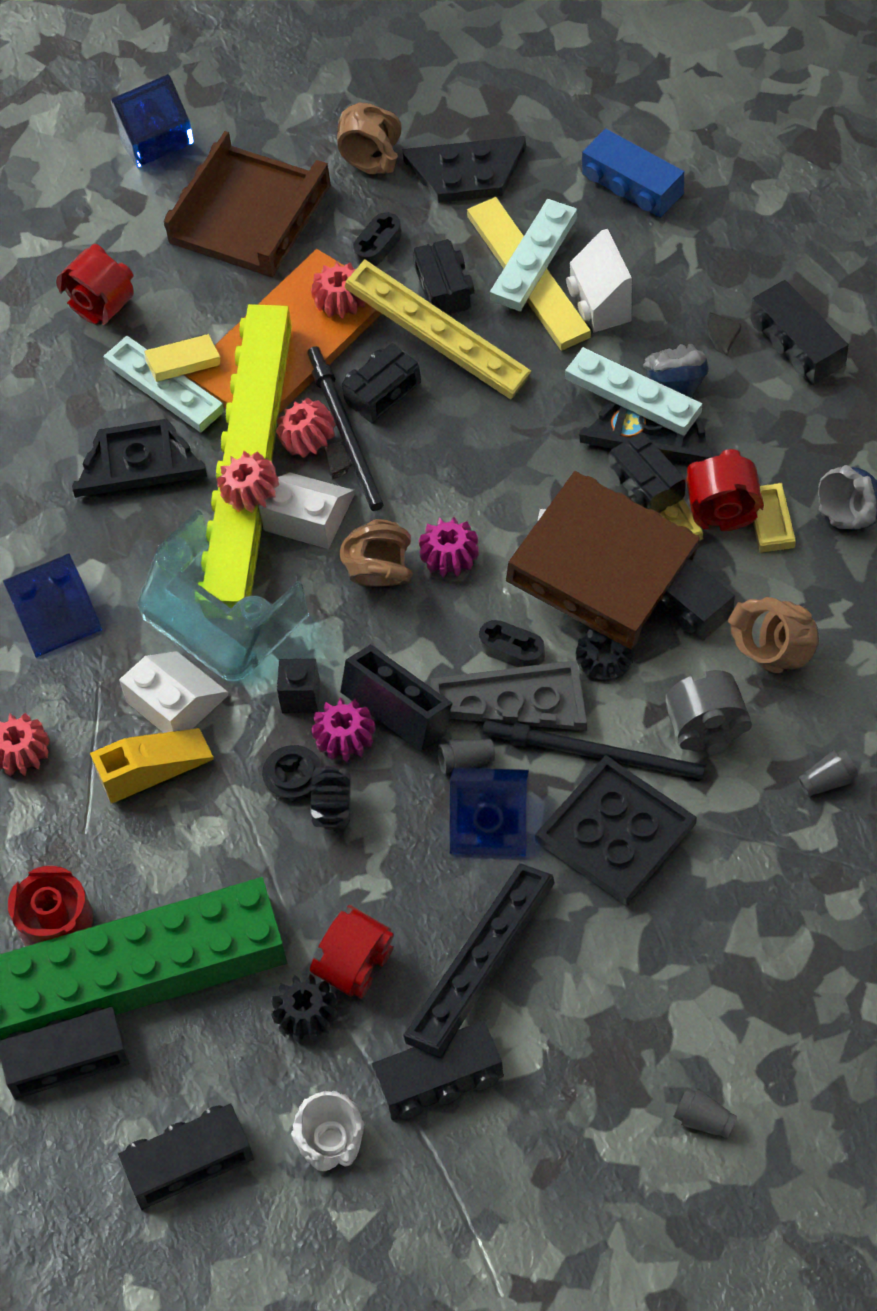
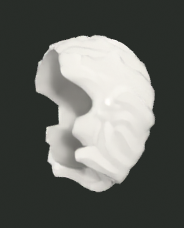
[291,1091,365,1171]

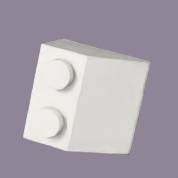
[566,229,632,333]
[259,472,355,549]
[119,651,228,733]

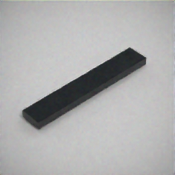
[403,863,555,1057]

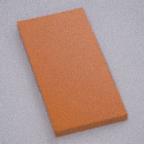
[184,249,382,414]

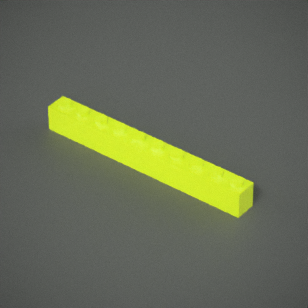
[196,304,292,619]

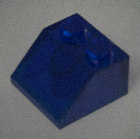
[111,74,194,168]
[3,553,102,658]
[450,768,529,856]

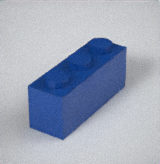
[582,128,685,218]

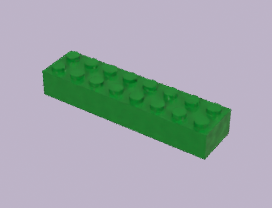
[0,877,288,1041]

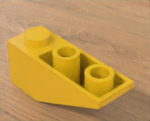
[90,728,214,804]

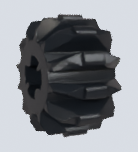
[311,766,351,829]
[271,974,338,1044]

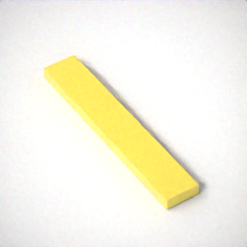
[467,197,591,351]
[344,259,531,400]

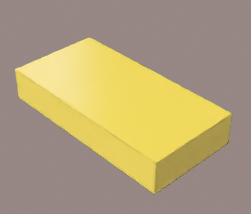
[144,334,220,382]
[753,483,796,553]

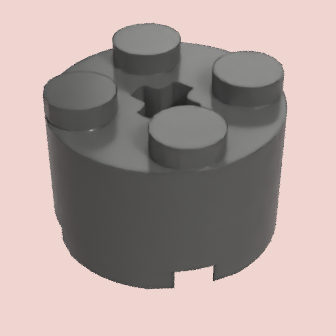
[665,670,753,755]

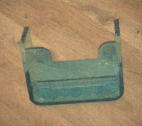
[137,510,309,681]

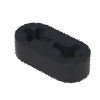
[353,212,401,266]
[479,620,545,667]

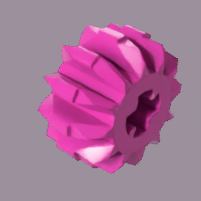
[419,516,479,578]
[312,697,375,762]

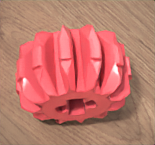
[311,261,365,319]
[275,398,336,458]
[217,451,280,513]
[0,713,50,777]

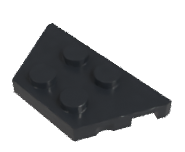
[402,136,526,203]
[579,396,713,463]
[72,419,207,498]

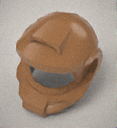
[337,102,402,174]
[340,519,413,587]
[728,597,819,674]

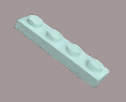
[489,199,577,311]
[103,336,224,433]
[565,347,702,436]

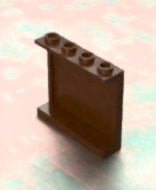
[164,131,331,278]
[506,471,700,650]

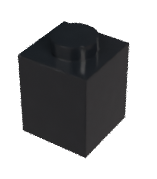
[277,659,320,713]

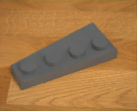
[431,660,587,731]

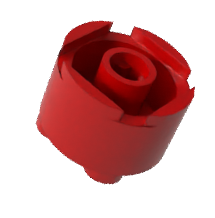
[56,244,134,325]
[686,449,764,531]
[8,866,93,947]
[310,905,394,999]

